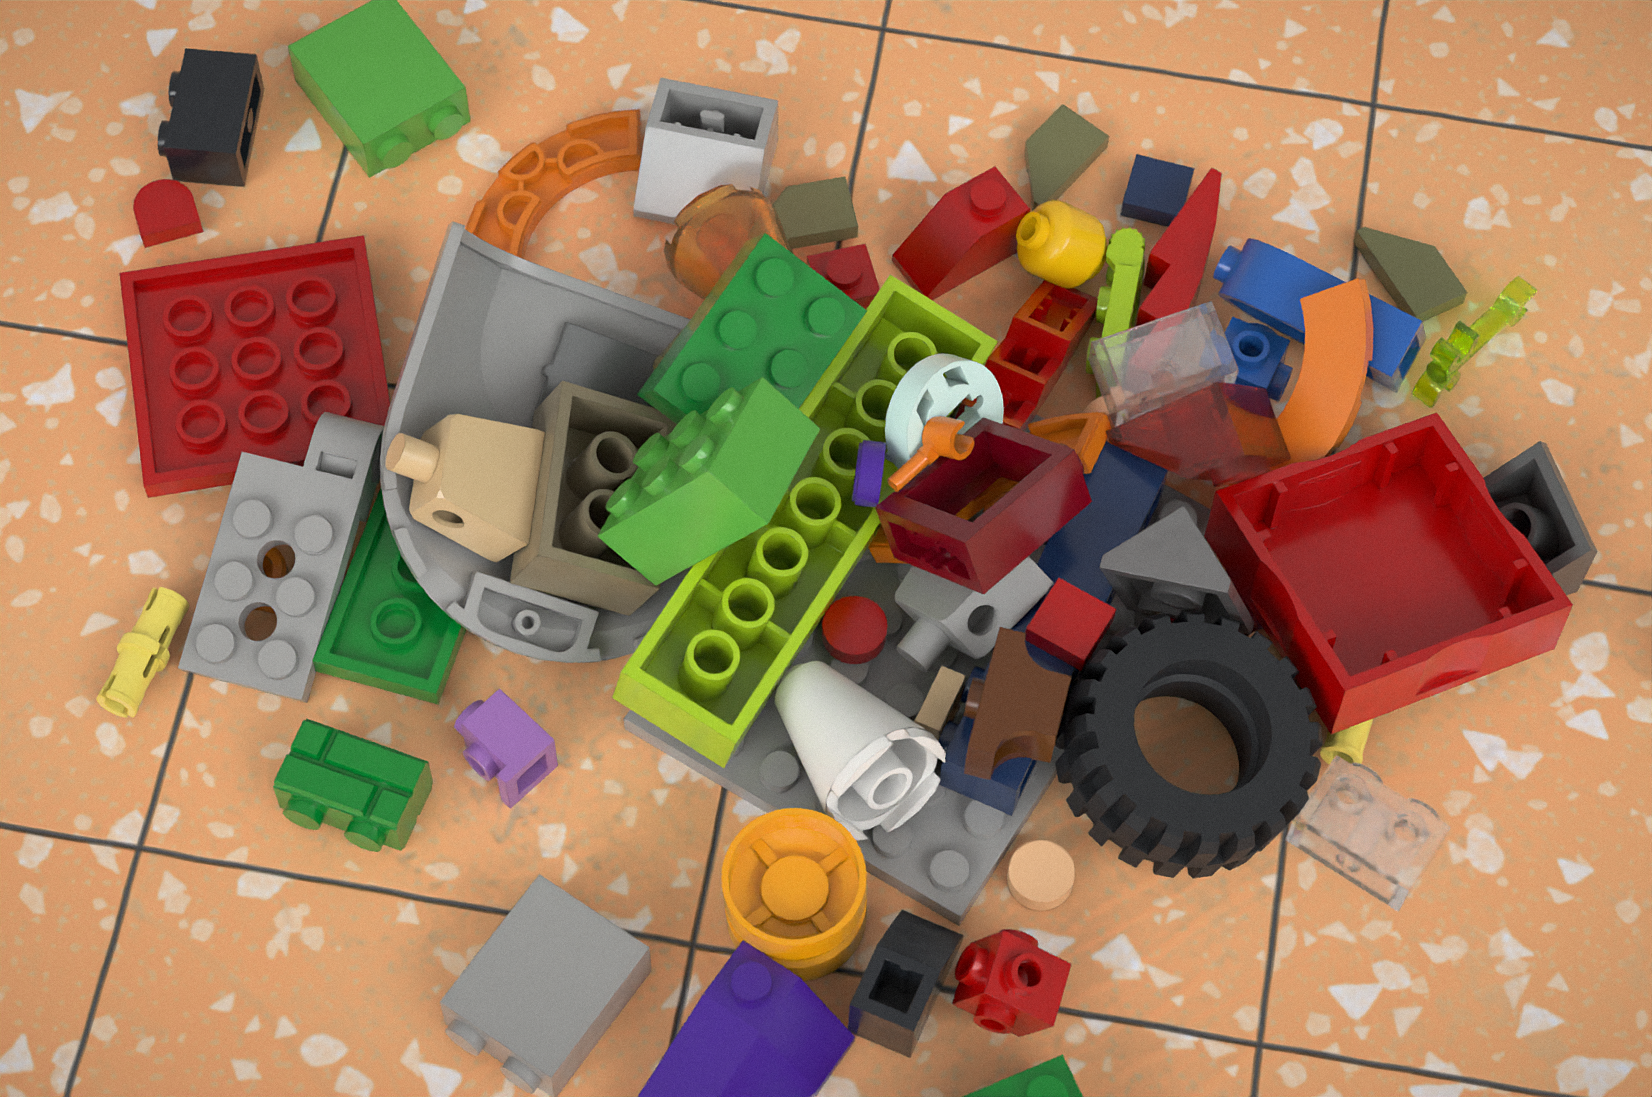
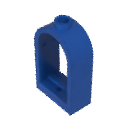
[1213,238,1426,392]

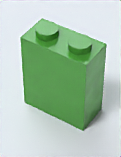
[288,0,470,178]

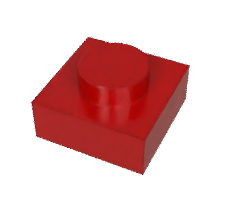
[807,243,880,309]

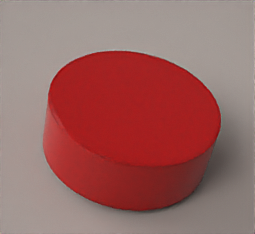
[822,596,887,664]

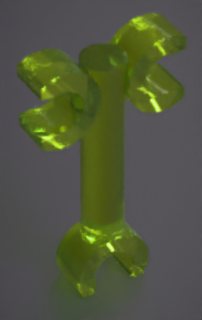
[1412,276,1538,409]

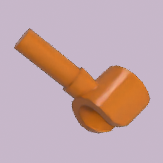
[887,416,974,492]

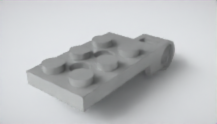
[178,412,384,703]

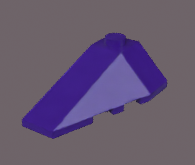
[638,940,855,1097]

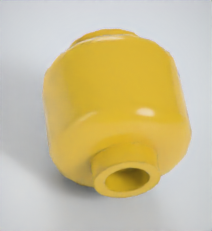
[1016,200,1107,289]

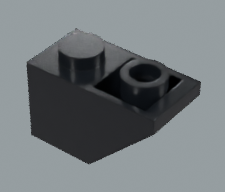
[848,910,964,1058]

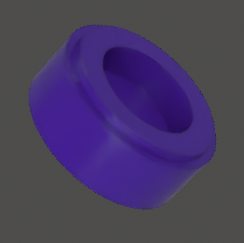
[852,440,886,508]

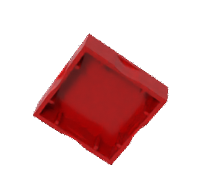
[1204,412,1573,734]

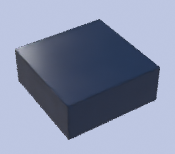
[1120,154,1194,227]

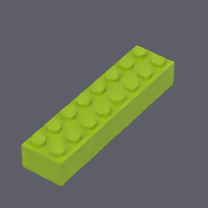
[612,275,998,768]

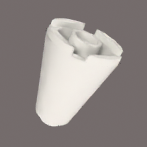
[775,661,946,841]

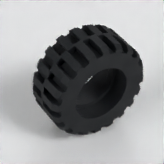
[1055,611,1323,878]

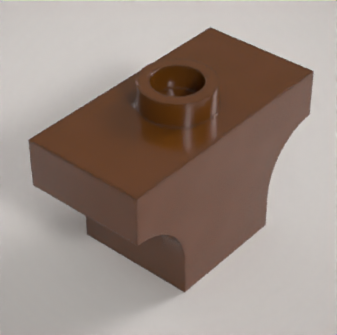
[964,627,1071,780]

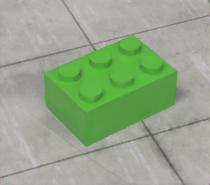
[597,377,820,586]

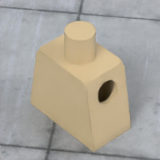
[385,414,545,563]

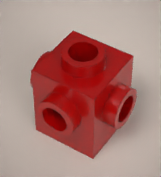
[952,929,1072,1037]

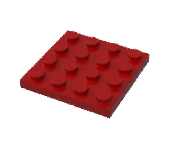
[119,235,391,498]

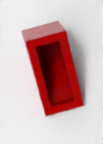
[892,166,1030,300]

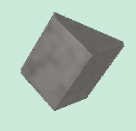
[1099,506,1254,634]

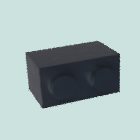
[158,48,264,187]

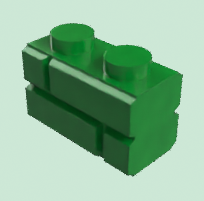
[273,718,433,852]

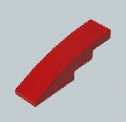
[1123,167,1222,407]
[955,280,1098,432]

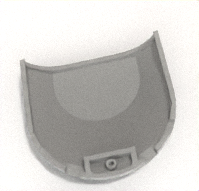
[380,221,692,663]

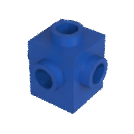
[1198,316,1293,426]

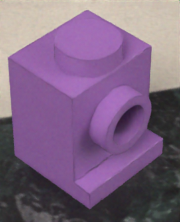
[454,689,558,809]

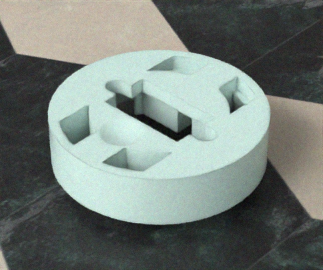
[885,353,1004,469]

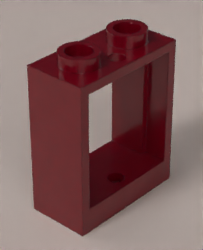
[875,417,1092,595]

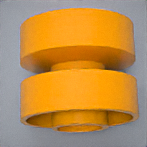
[721,808,867,981]

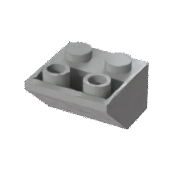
[633,78,778,239]

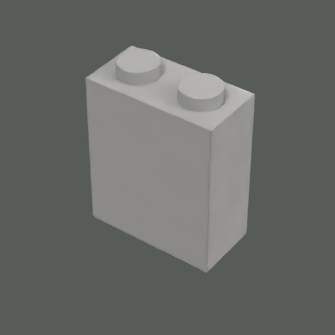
[440,874,652,1097]

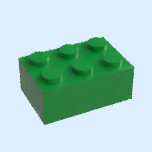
[637,233,867,424]

